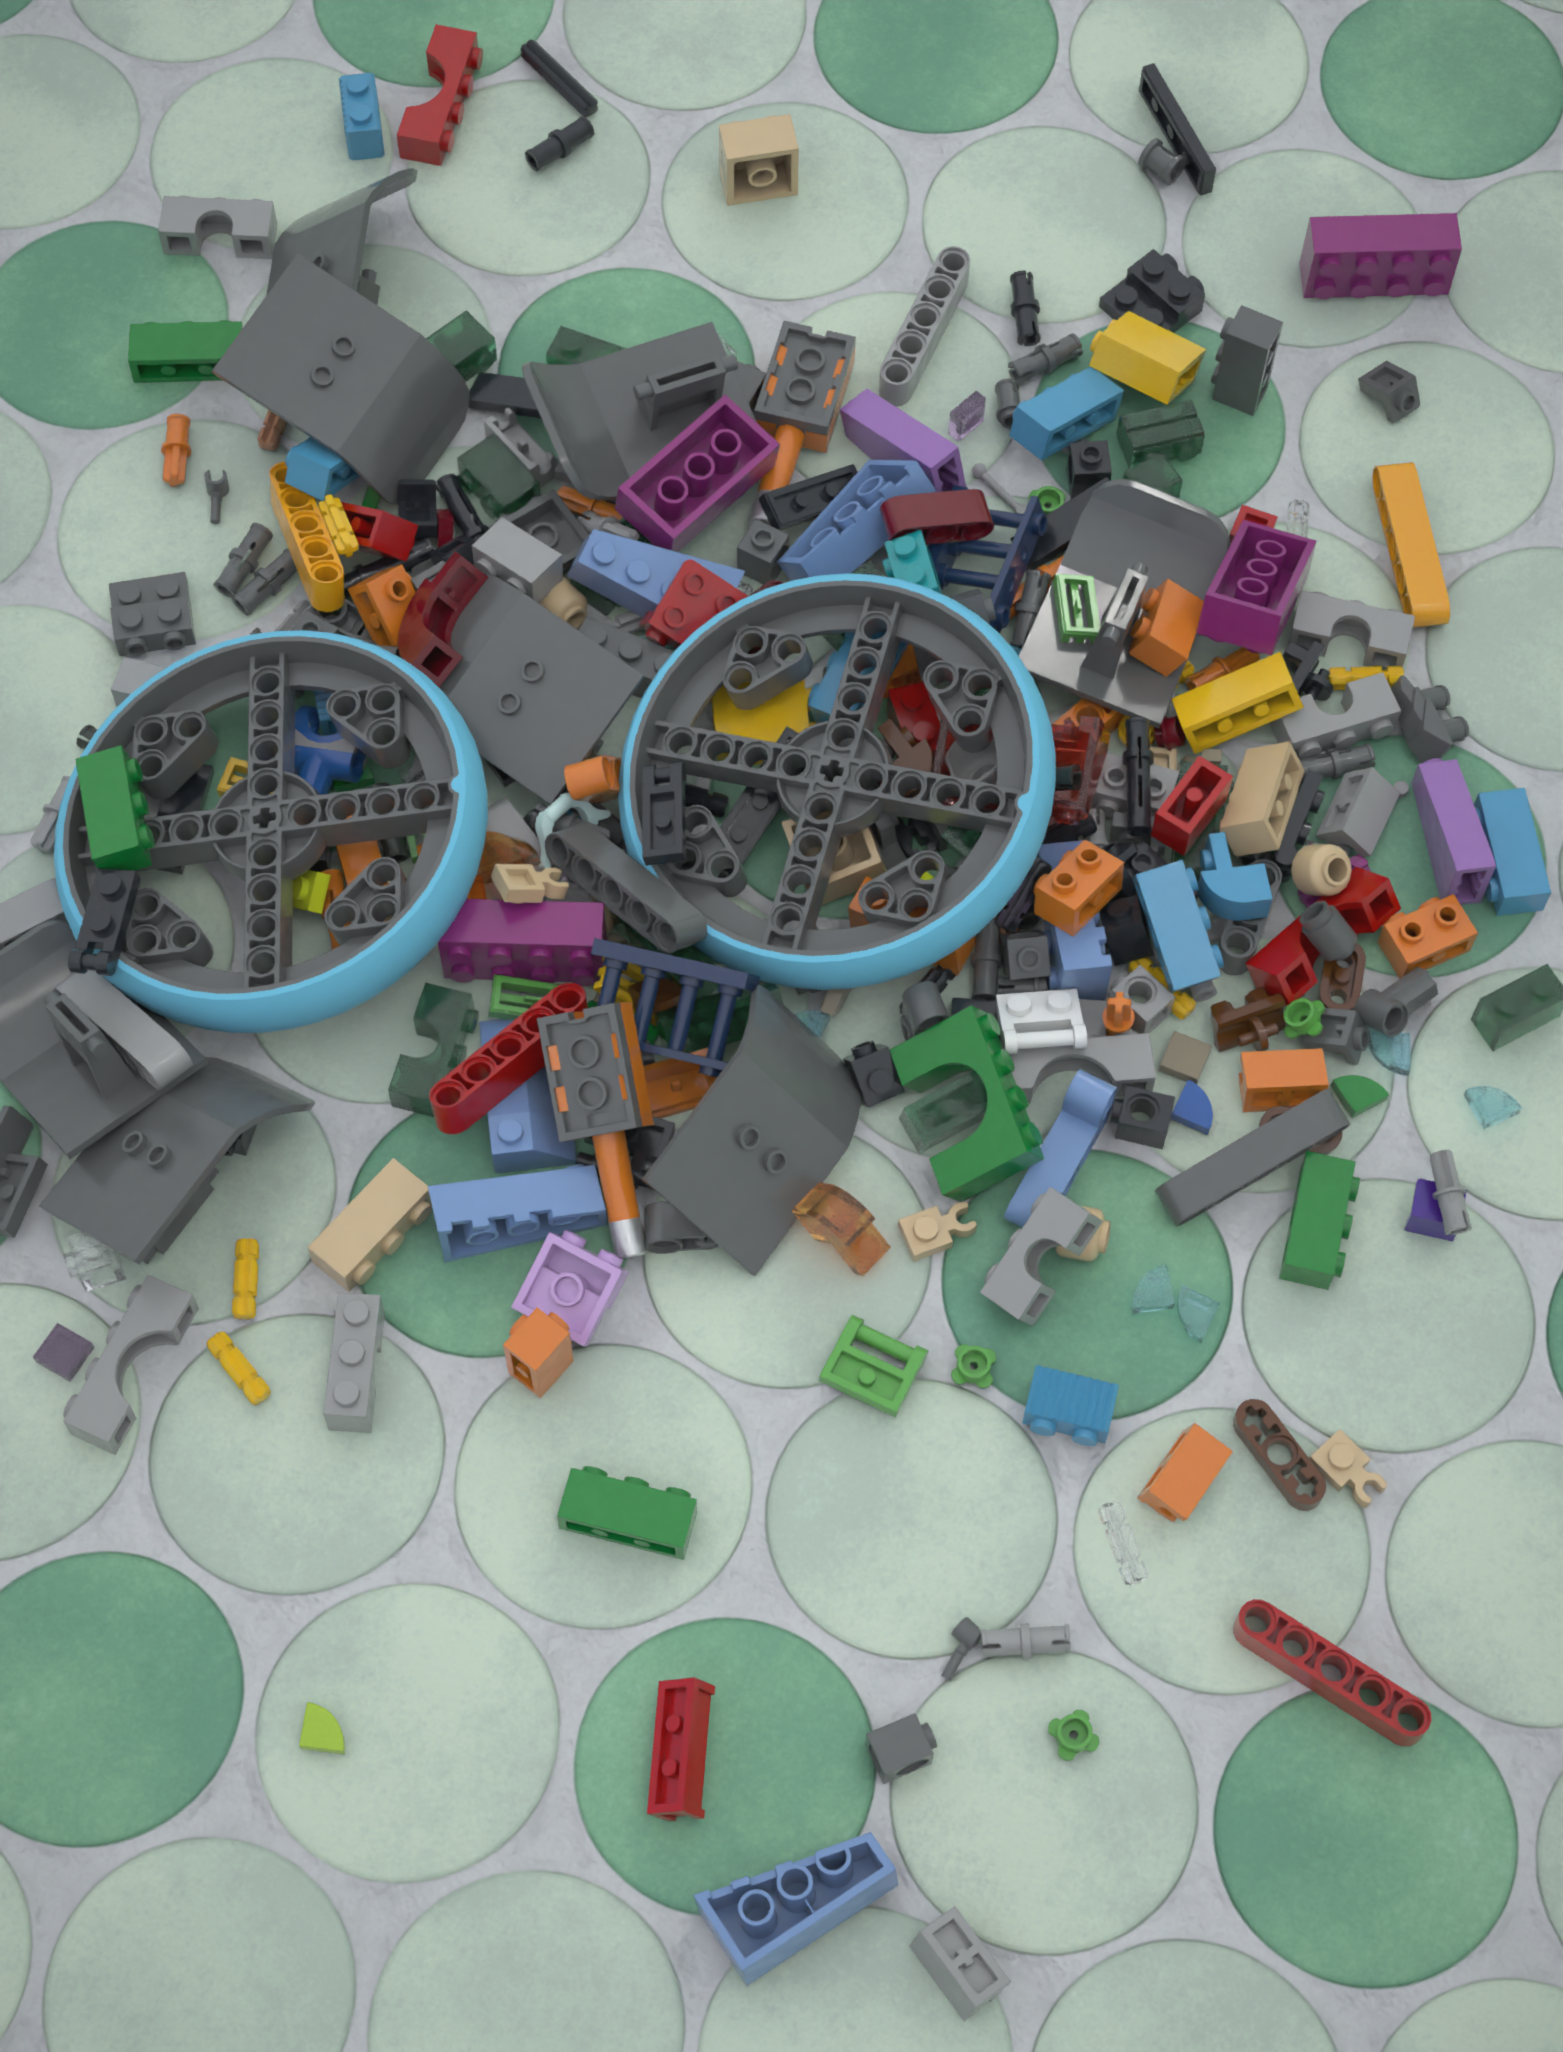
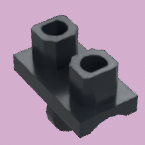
[1282,641,1333,701]

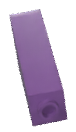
[840,389,966,492]
[1412,758,1496,905]

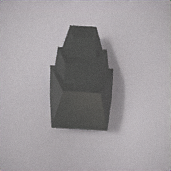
[1391,675,1469,763]

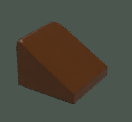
[628,978,682,1013]

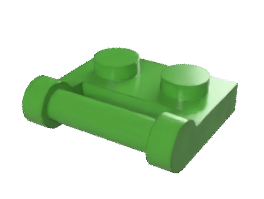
[819,1315,929,1417]

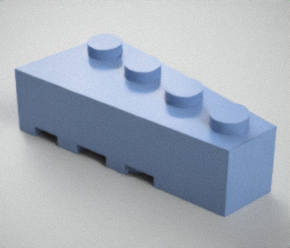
[777,460,937,581]
[567,529,745,617]
[1034,840,1113,1001]
[428,1164,607,1262]
[693,1832,898,1986]

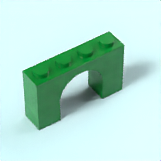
[890,1005,1044,1202]

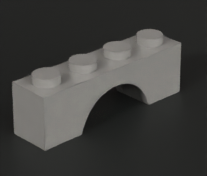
[1000,1030,1156,1104]
[63,1275,198,1455]

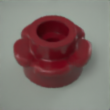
[1154,716,1186,751]

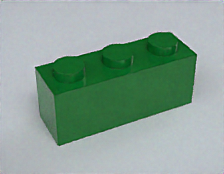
[128,320,243,383]
[75,745,155,871]
[1279,1151,1360,1290]
[557,1466,697,1560]

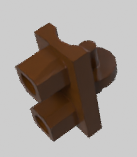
[1210,987,1286,1052]

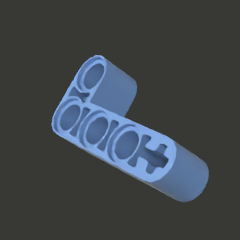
[1004,1069,1117,1228]

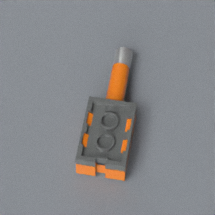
[748,321,856,527]
[537,1002,654,1259]

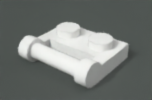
[995,989,1087,1054]

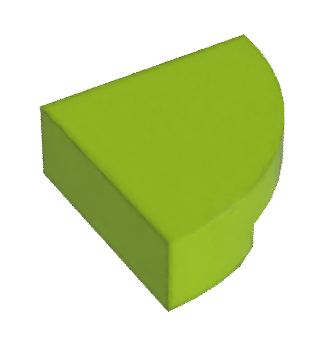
[299,1702,345,1755]

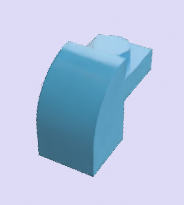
[1197,832,1273,921]

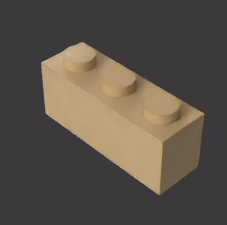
[1220,741,1305,857]
[307,1158,432,1292]

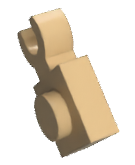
[491,864,569,904]
[898,1202,977,1261]
[1309,1429,1387,1508]

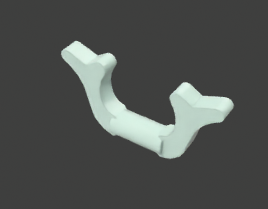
[535,792,611,870]

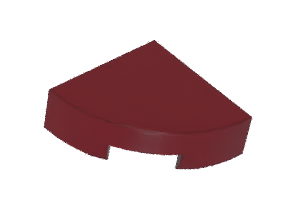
[436,509,454,549]

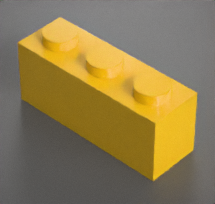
[1171,652,1304,754]

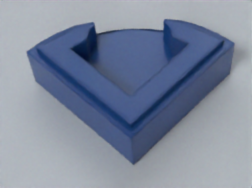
[1170,1080,1213,1135]

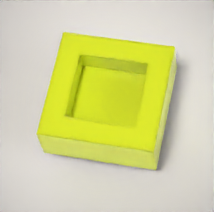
[293,870,331,914]

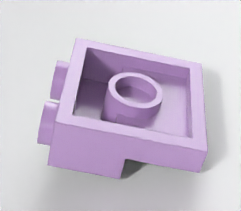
[511,1229,629,1346]

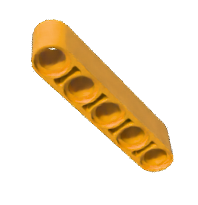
[269,462,345,612]
[1372,462,1450,628]

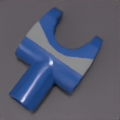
[294,706,369,795]

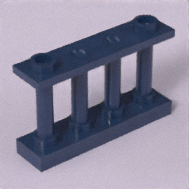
[928,485,1047,634]
[591,938,760,1077]

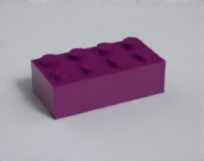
[1299,213,1462,299]
[615,395,780,552]
[1197,520,1317,656]
[438,899,607,986]

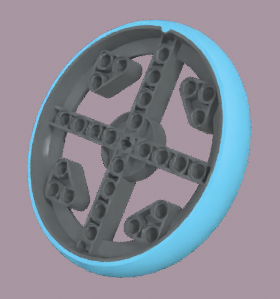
[618,573,1056,990]
[54,630,488,1033]

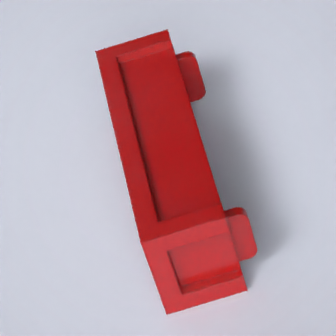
[647,1677,715,1822]

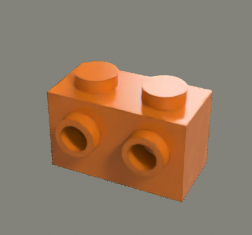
[348,564,415,646]
[1128,578,1204,677]
[1033,840,1124,937]
[1377,894,1478,979]
[503,1307,574,1399]

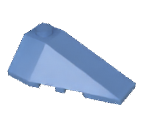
[479,1019,577,1174]

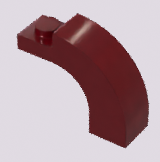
[398,551,488,687]

